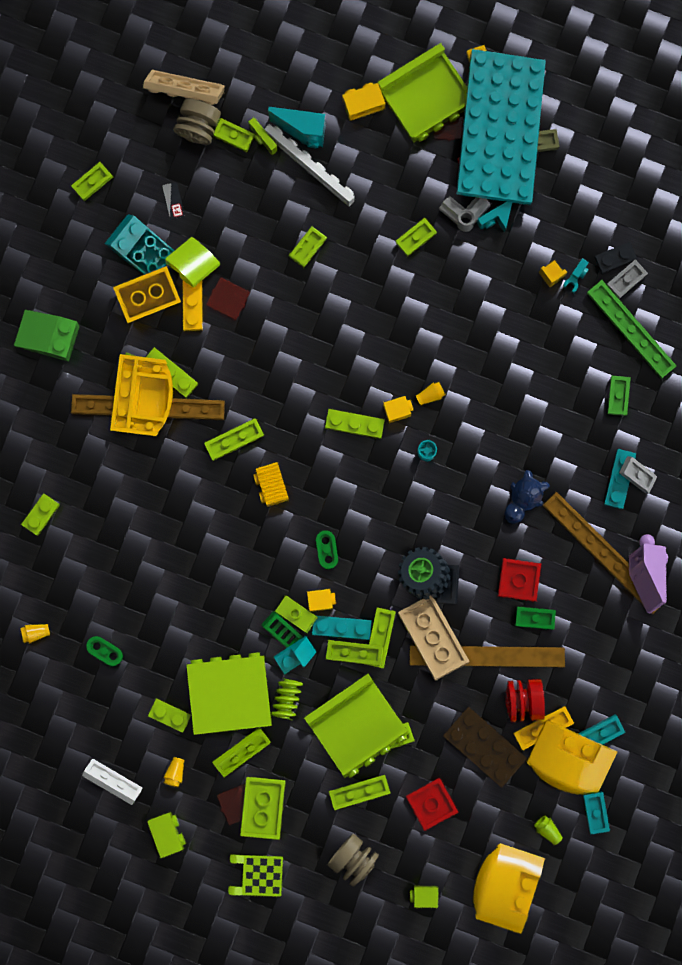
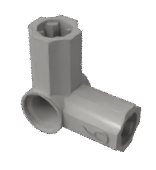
[439,196,491,232]

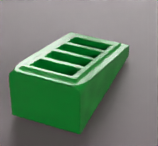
[262,611,303,648]

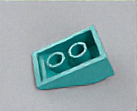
[268,107,326,148]

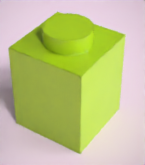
[410,886,438,908]

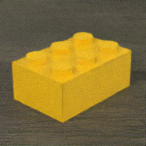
[113,266,181,323]

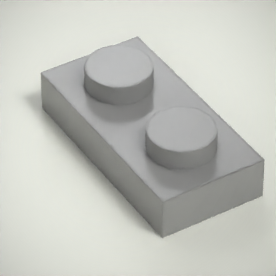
[607,259,648,299]
[619,457,657,493]

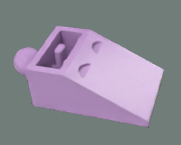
[629,534,668,614]

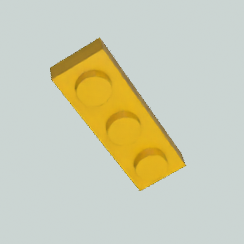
[183,280,203,331]
[513,706,574,751]

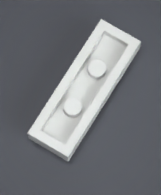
[82,759,143,805]

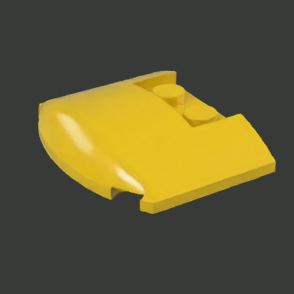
[110,354,173,436]
[527,720,617,795]
[473,843,545,934]

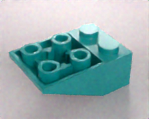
[105,214,174,275]

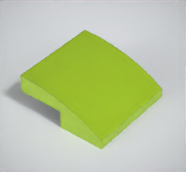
[165,237,220,287]

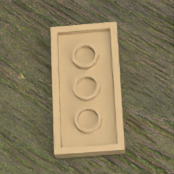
[143,70,225,105]
[398,596,469,681]

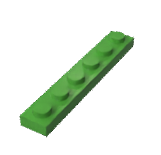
[587,280,677,379]

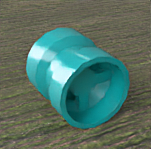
[417,440,437,461]

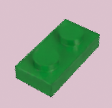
[515,607,556,630]

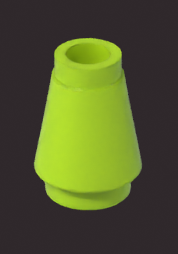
[534,816,563,845]

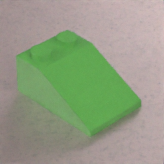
[14,310,80,362]

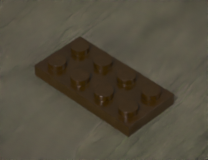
[443,707,527,788]

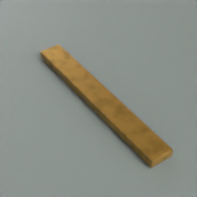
[71,394,225,420]
[543,492,657,614]
[410,646,565,667]

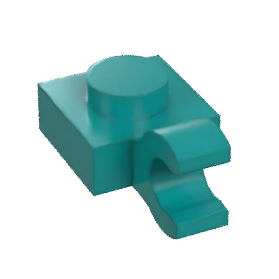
[563,258,589,293]

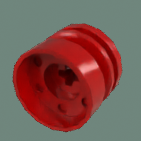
[505,679,545,722]

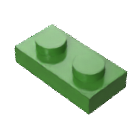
[607,376,631,416]

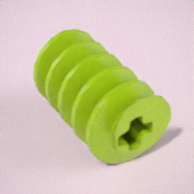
[271,678,303,720]

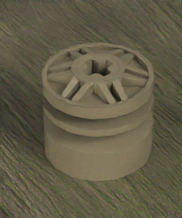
[173,98,221,145]
[327,834,379,887]

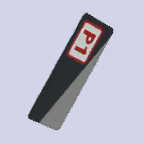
[162,182,185,220]

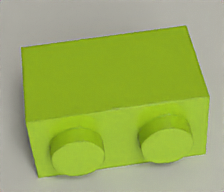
[147,812,186,858]

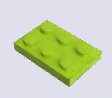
[241,777,285,840]

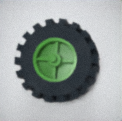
[398,547,450,599]

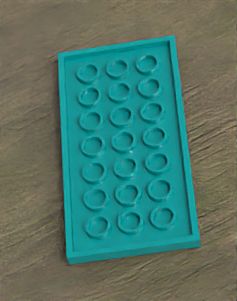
[456,49,546,205]

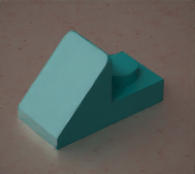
[477,202,512,232]
[274,636,316,674]

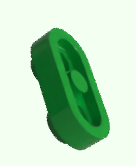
[316,531,338,569]
[87,636,123,666]

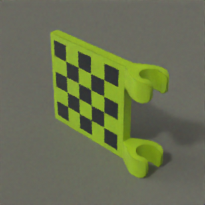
[228,854,283,896]

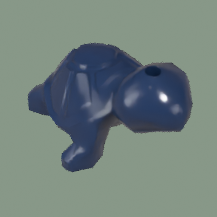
[505,470,550,523]

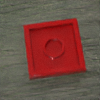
[498,558,541,602]
[406,777,458,831]

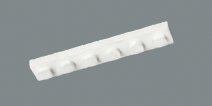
[264,124,354,207]

